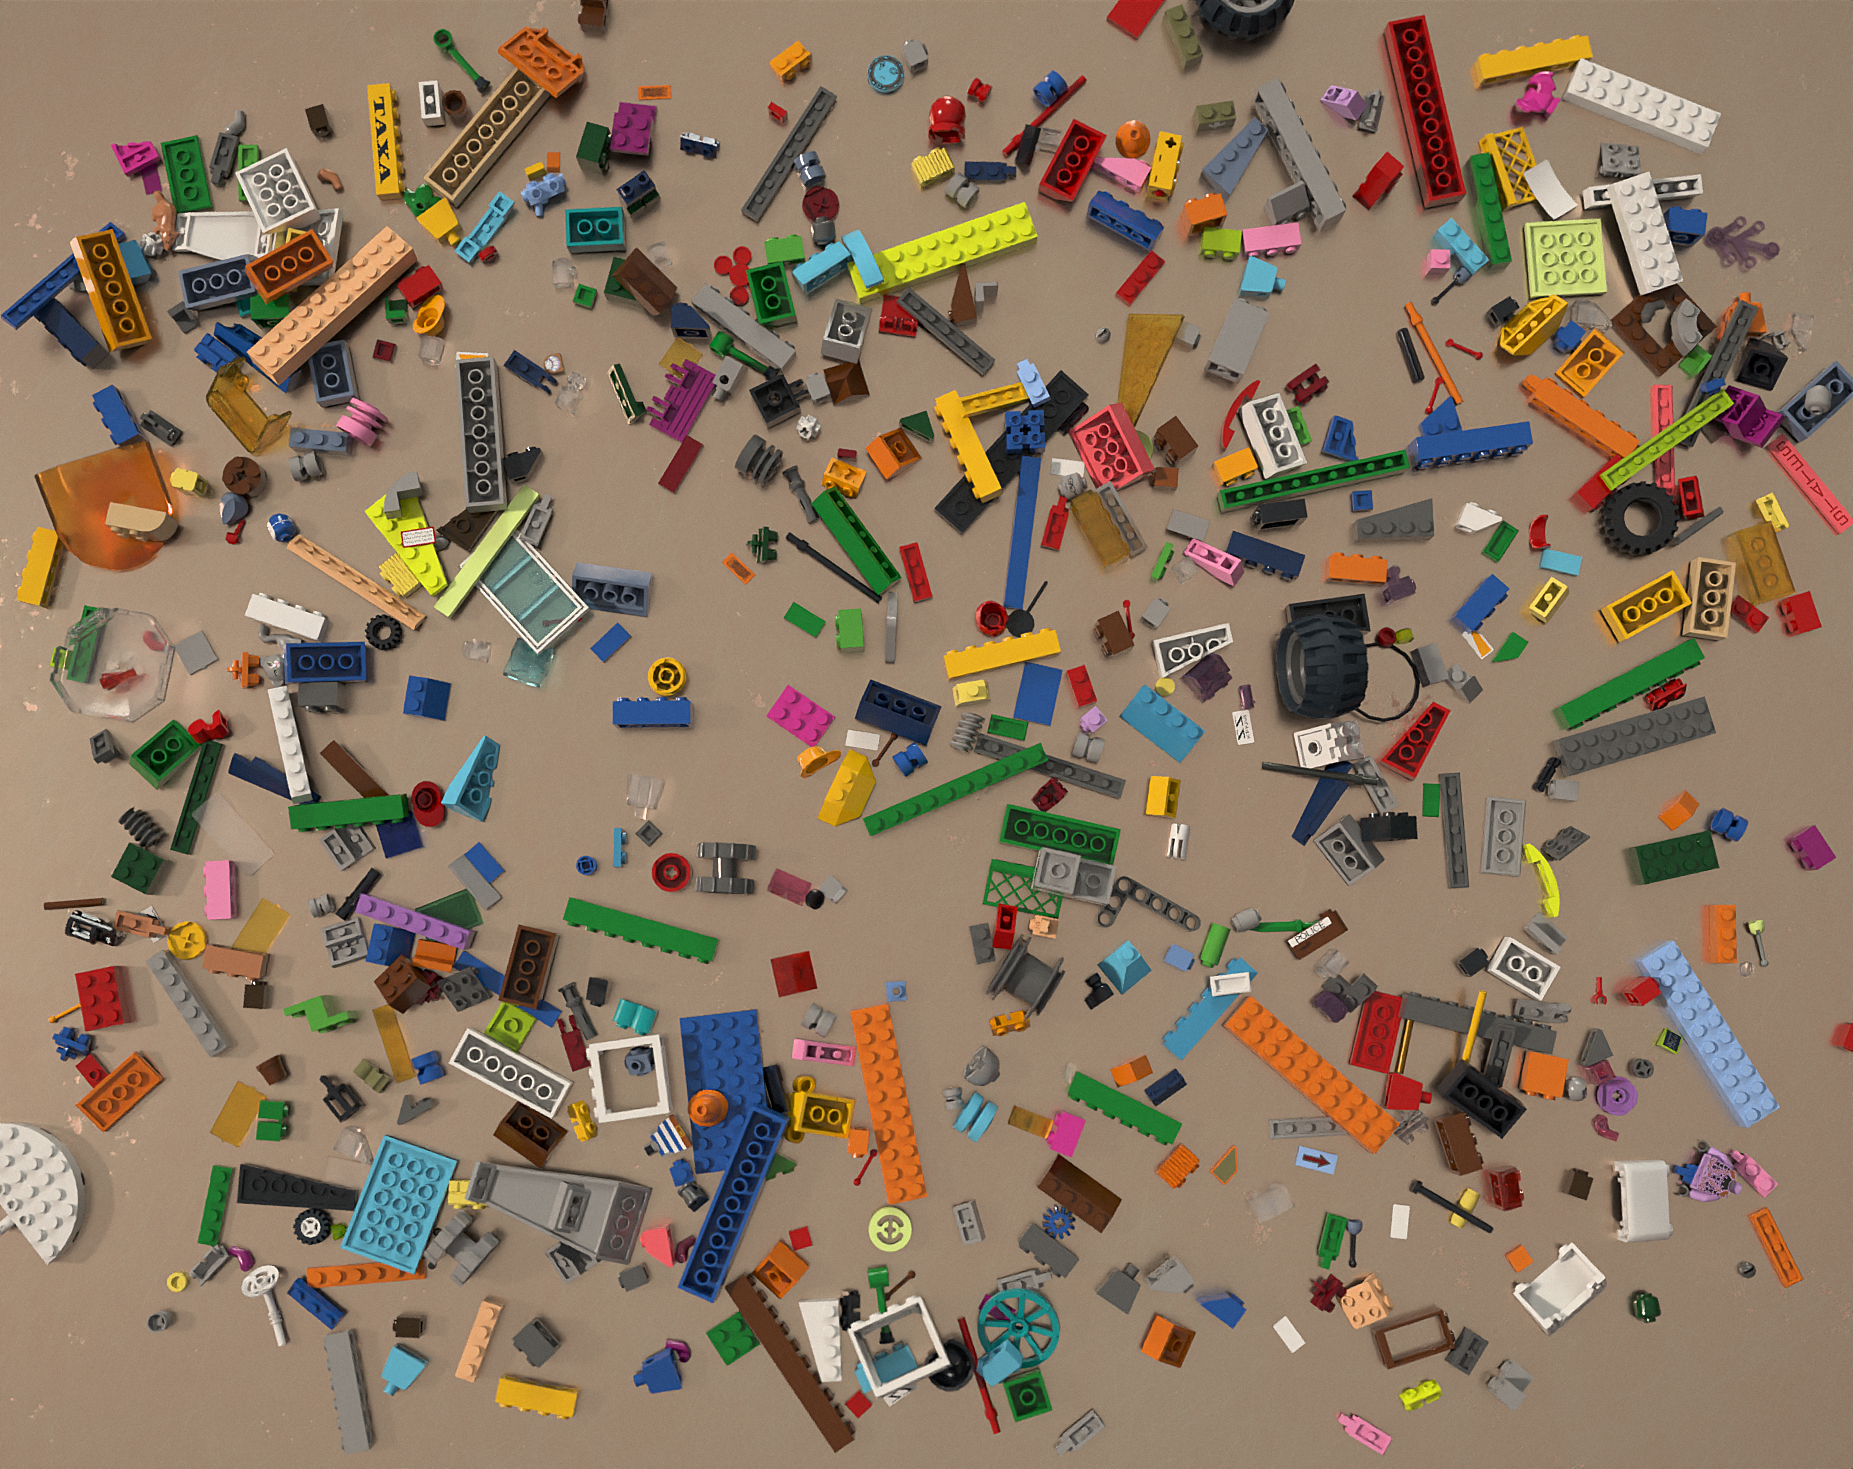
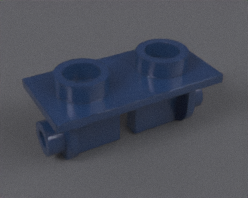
[680,132,720,159]
[1145,1069,1187,1107]

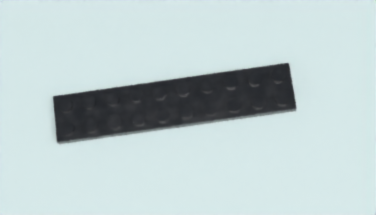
[934,370,1089,535]

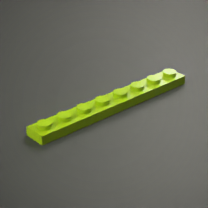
[1599,389,1734,491]

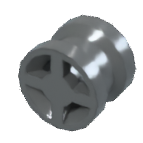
[1630,1059,1654,1079]

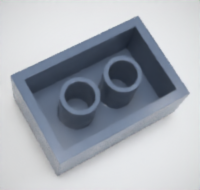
[308,340,359,407]

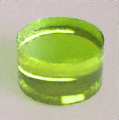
[1395,628,1414,644]

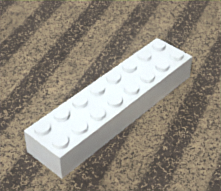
[1562,58,1721,155]

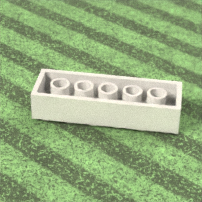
[1606,172,1683,296]
[449,1028,573,1119]

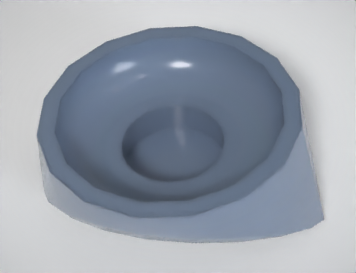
[220,492,248,524]

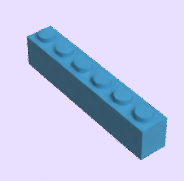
[1162,957,1258,1061]

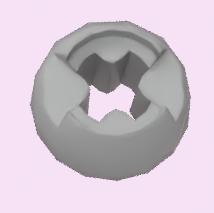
[1566,1077,1587,1102]

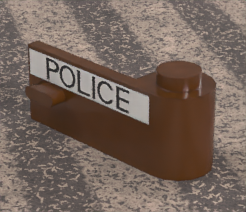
[1287,908,1348,960]

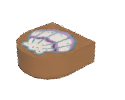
[543,353,564,374]

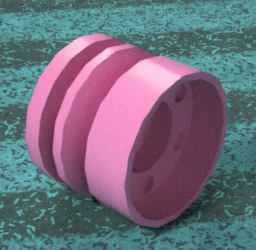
[336,398,388,446]

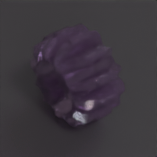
[1315,991,1348,1023]

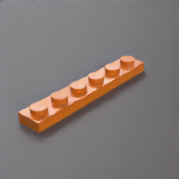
[306,1258,427,1288]

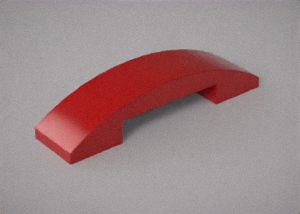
[1220,380,1261,452]

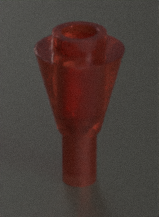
[99,668,137,692]

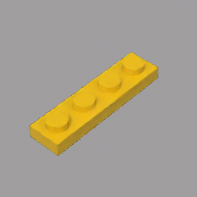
[954,382,1029,419]

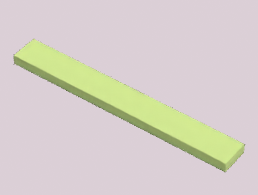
[434,484,540,619]

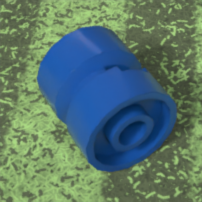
[1033,70,1068,107]
[892,742,928,777]
[1711,808,1748,842]
[411,1050,444,1085]

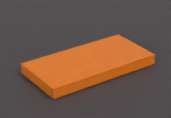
[75,1051,163,1133]

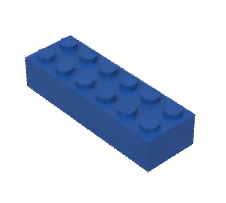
[1409,421,1533,469]

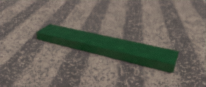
[170,740,224,855]

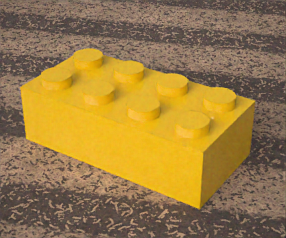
[1600,570,1692,642]

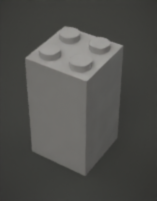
[1204,298,1270,384]

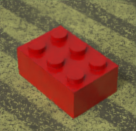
[75,966,131,1032]

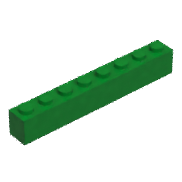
[1555,638,1705,730]
[563,897,720,964]

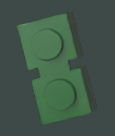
[256,1099,289,1142]

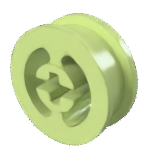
[869,1207,912,1252]

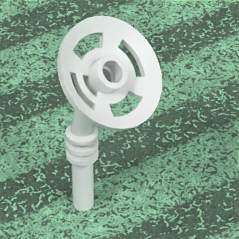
[241,1265,286,1347]

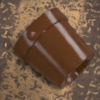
[442,90,467,119]
[256,1055,287,1086]

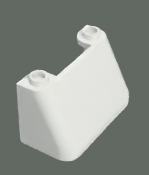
[1614,1160,1673,1243]
[1513,1243,1607,1336]

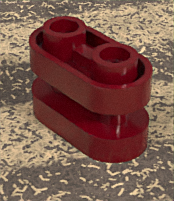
[1286,363,1330,404]

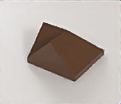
[823,359,870,406]

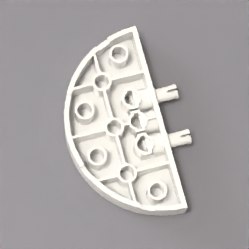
[0,1122,86,1265]

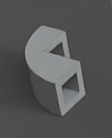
[384,471,422,520]

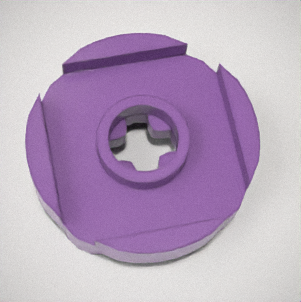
[1597,1076,1638,1116]

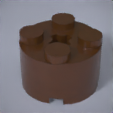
[222,456,267,499]

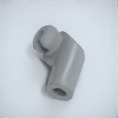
[224,110,245,136]

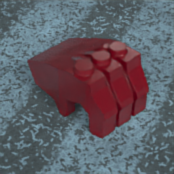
[1031,777,1068,812]

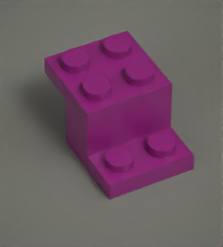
[610,102,657,156]
[1712,385,1785,448]

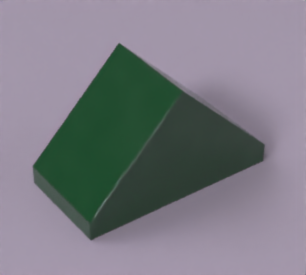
[899,411,935,443]

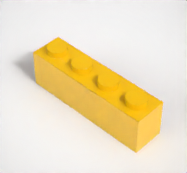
[17,527,66,608]
[495,1375,580,1420]

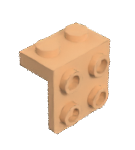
[1337,1273,1394,1329]

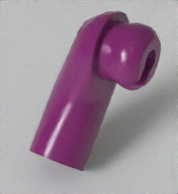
[228,1245,253,1272]

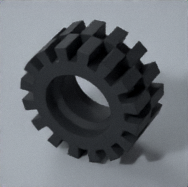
[365,614,402,650]

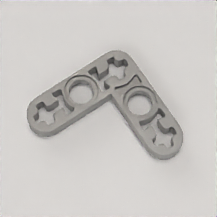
[885,592,898,662]

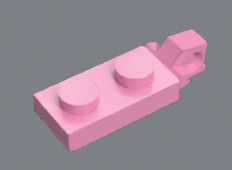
[1728,1150,1778,1198]
[1338,1413,1393,1455]

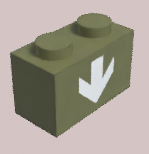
[1194,100,1236,131]

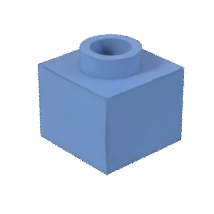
[886,981,907,1002]

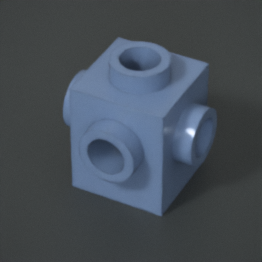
[624,1046,655,1076]

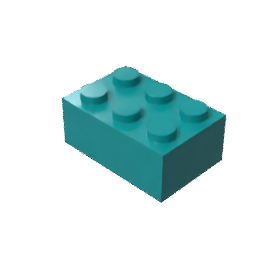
[565,207,626,253]

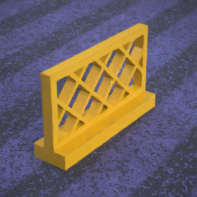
[1479,127,1537,211]

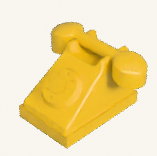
[784,1075,855,1144]

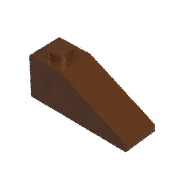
[948,264,977,327]

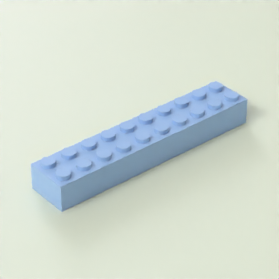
[1635,940,1780,1128]

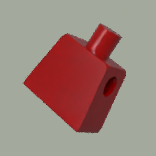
[1383,1072,1432,1110]

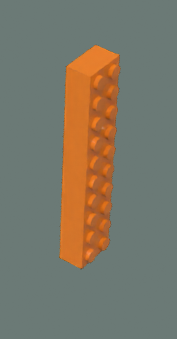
[1222,996,1400,1154]
[850,1003,927,1205]

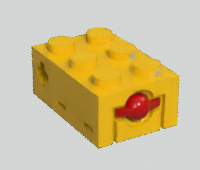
[1145,131,1184,201]

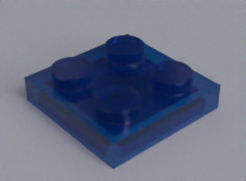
[376,810,424,859]

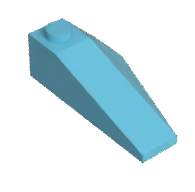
[441,736,500,822]

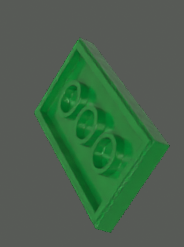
[161,135,214,216]

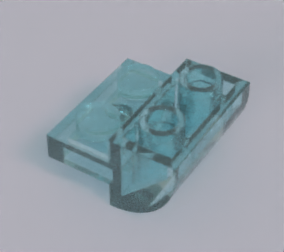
[503,637,554,688]

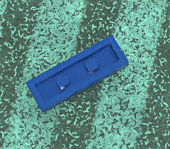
[287,1278,344,1330]

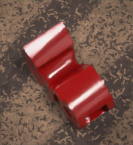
[188,710,229,743]

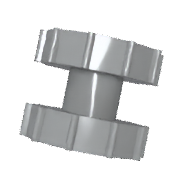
[423,1210,499,1287]

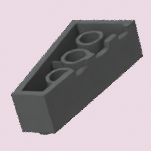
[1353,498,1434,542]

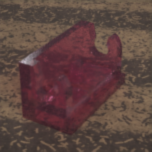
[767,868,812,906]

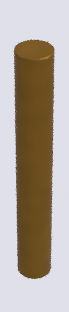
[1396,1019,1414,1074]

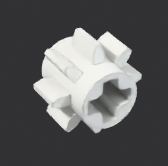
[139,232,163,256]
[796,415,821,439]

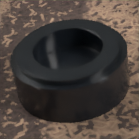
[805,889,824,909]

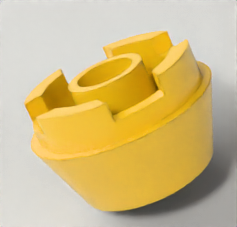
[648,658,686,696]

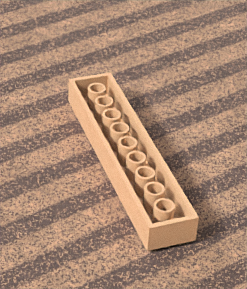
[247,227,418,385]

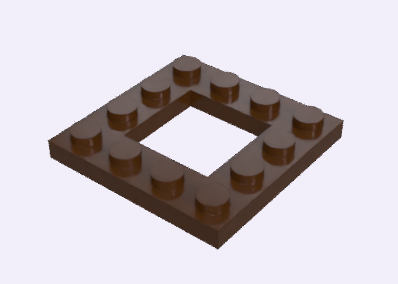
[1609,284,1717,377]

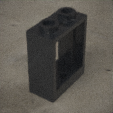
[1252,499,1308,530]

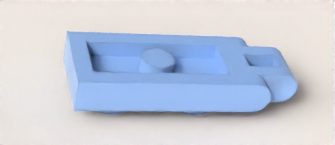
[1017,359,1051,408]

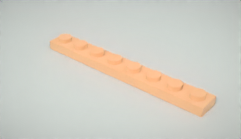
[287,534,426,630]

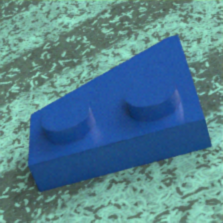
[1420,396,1463,436]

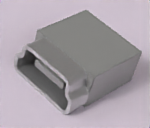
[818,874,848,904]

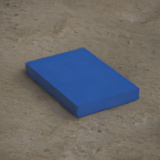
[1013,662,1063,726]

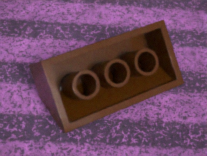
[1036,1154,1122,1233]

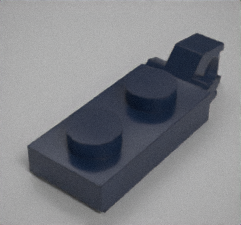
[964,161,1017,183]

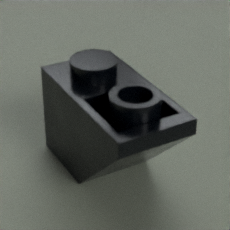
[503,446,543,483]

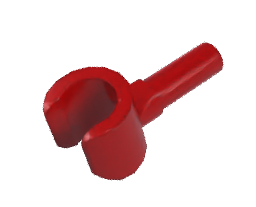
[226,519,246,544]
[1593,977,1607,1005]

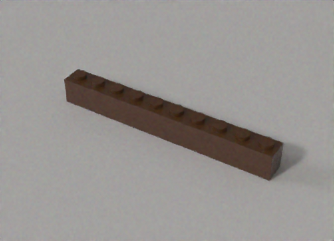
[724,1272,856,1453]

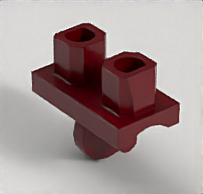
[416,969,444,1005]
[1310,1274,1347,1313]

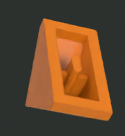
[1659,790,1699,831]
[1110,1055,1153,1087]

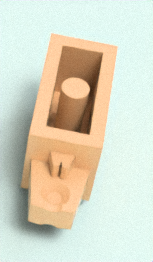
[1028,915,1059,939]

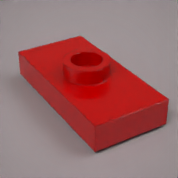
[75,1053,109,1088]

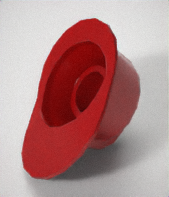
[411,781,444,827]

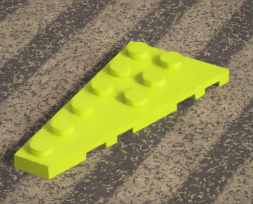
[364,494,448,597]

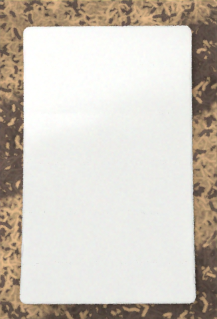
[1524,160,1578,219]

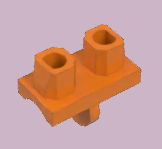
[227,652,259,689]

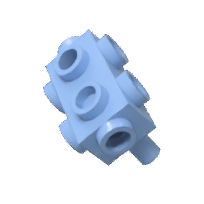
[520,173,566,215]

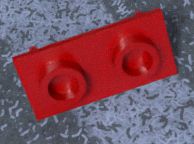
[1646,678,1687,711]

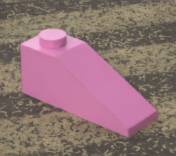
[1091,157,1151,193]
[1183,538,1245,586]
[792,1039,856,1066]

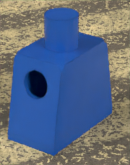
[633,1347,683,1394]

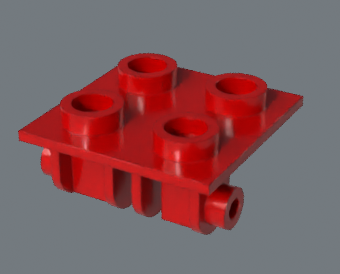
[879,294,918,337]

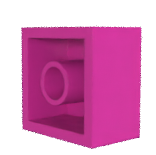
[1046,1110,1086,1158]

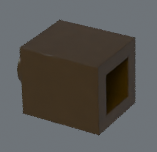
[305,104,333,137]
[243,981,269,1009]
[1563,1169,1594,1201]
[393,1314,424,1338]

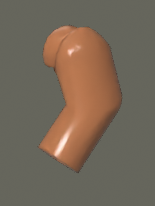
[317,168,343,192]

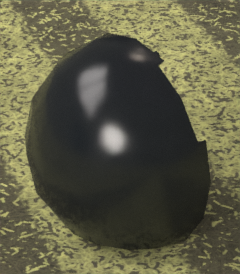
[925,1339,975,1392]

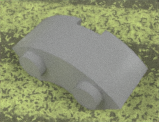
[1671,298,1703,356]

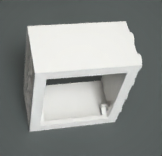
[586,1033,673,1123]
[848,1295,952,1399]

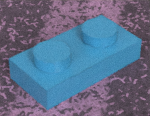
[613,828,627,868]

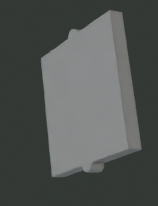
[174,630,218,675]

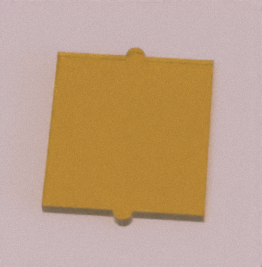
[659,337,703,379]

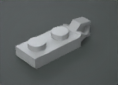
[519,494,553,546]
[997,1269,1052,1292]
[1054,1410,1106,1456]

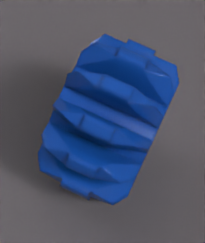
[1042,1205,1076,1239]

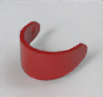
[1529,515,1551,549]

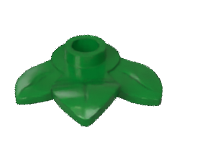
[404,184,441,217]

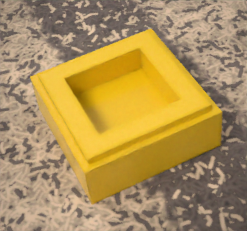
[524,162,547,181]

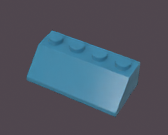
[1119,684,1205,763]

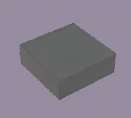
[636,820,663,847]

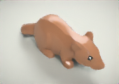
[152,190,180,251]

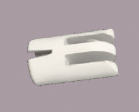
[1167,823,1190,860]

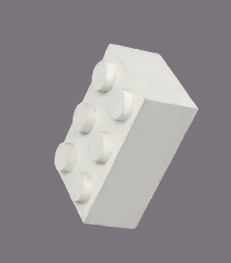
[1486,937,1560,1001]

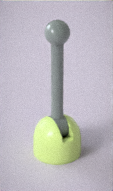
[1748,920,1769,967]

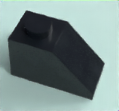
[586,977,613,1007]

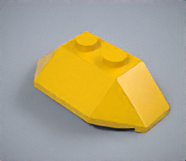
[1500,294,1568,356]
[817,749,876,826]

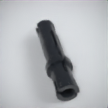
[335,867,381,921]

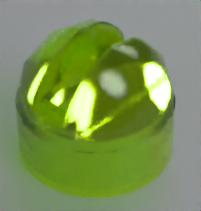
[331,1224,346,1241]

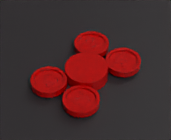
[714,246,752,306]

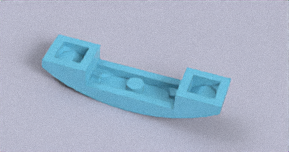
[455,191,515,263]
[841,229,884,289]

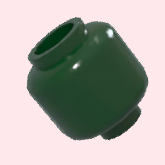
[1633,1293,1661,1323]

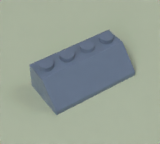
[572,562,652,617]

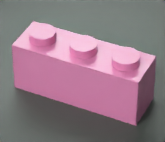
[1241,222,1302,258]
[203,860,236,920]

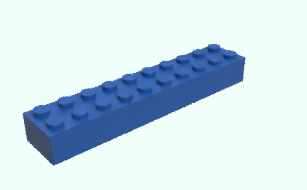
[677,1103,791,1303]

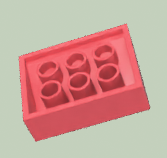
[1069,402,1155,491]

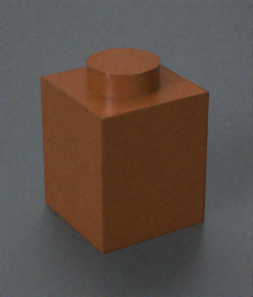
[1150,467,1179,491]

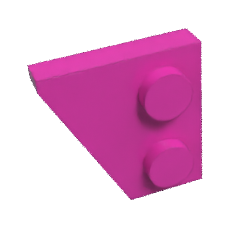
[111,141,161,177]

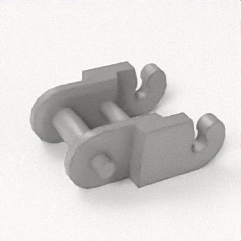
[1762,330,1790,351]

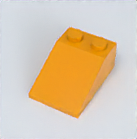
[1556,328,1625,397]

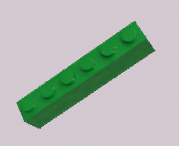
[1466,152,1512,270]
[811,486,902,595]
[288,793,409,832]
[1066,1071,1182,1146]

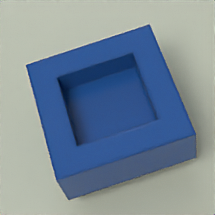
[1699,378,1726,394]
[1352,490,1373,511]

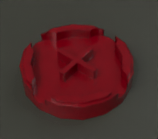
[802,186,840,222]

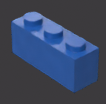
[92,385,144,449]
[1451,574,1510,634]

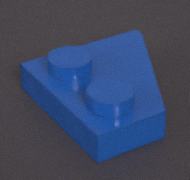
[1322,415,1359,462]

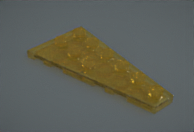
[1118,313,1185,426]

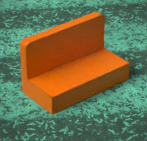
[412,939,457,972]

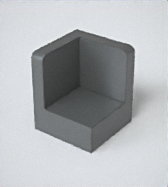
[167,301,200,334]

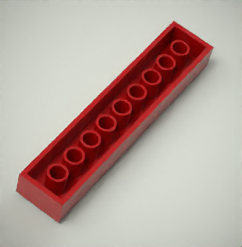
[1384,15,1466,208]

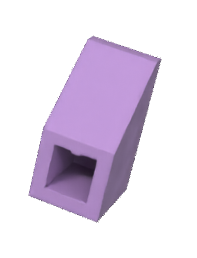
[1321,85,1367,120]

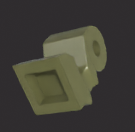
[353,1059,394,1093]

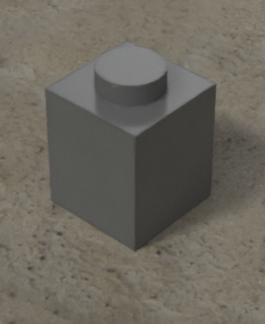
[618,1263,650,1292]

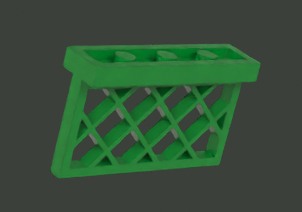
[982,858,1063,919]

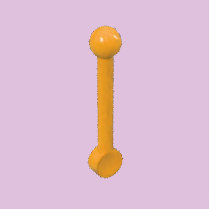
[48,1003,81,1023]

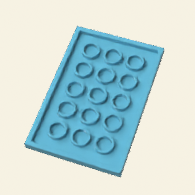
[340,1135,458,1274]

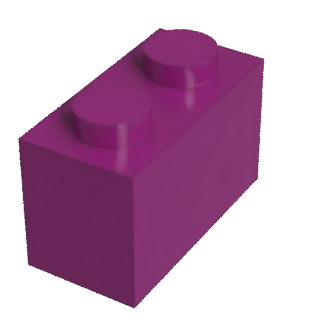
[1789,825,1836,871]

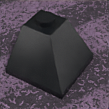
[1736,337,1788,390]

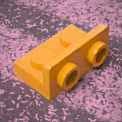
[769,40,812,82]
[821,458,867,499]

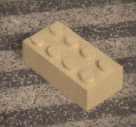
[1682,557,1736,641]

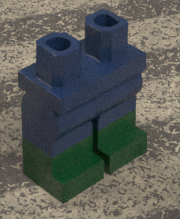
[616,170,660,217]

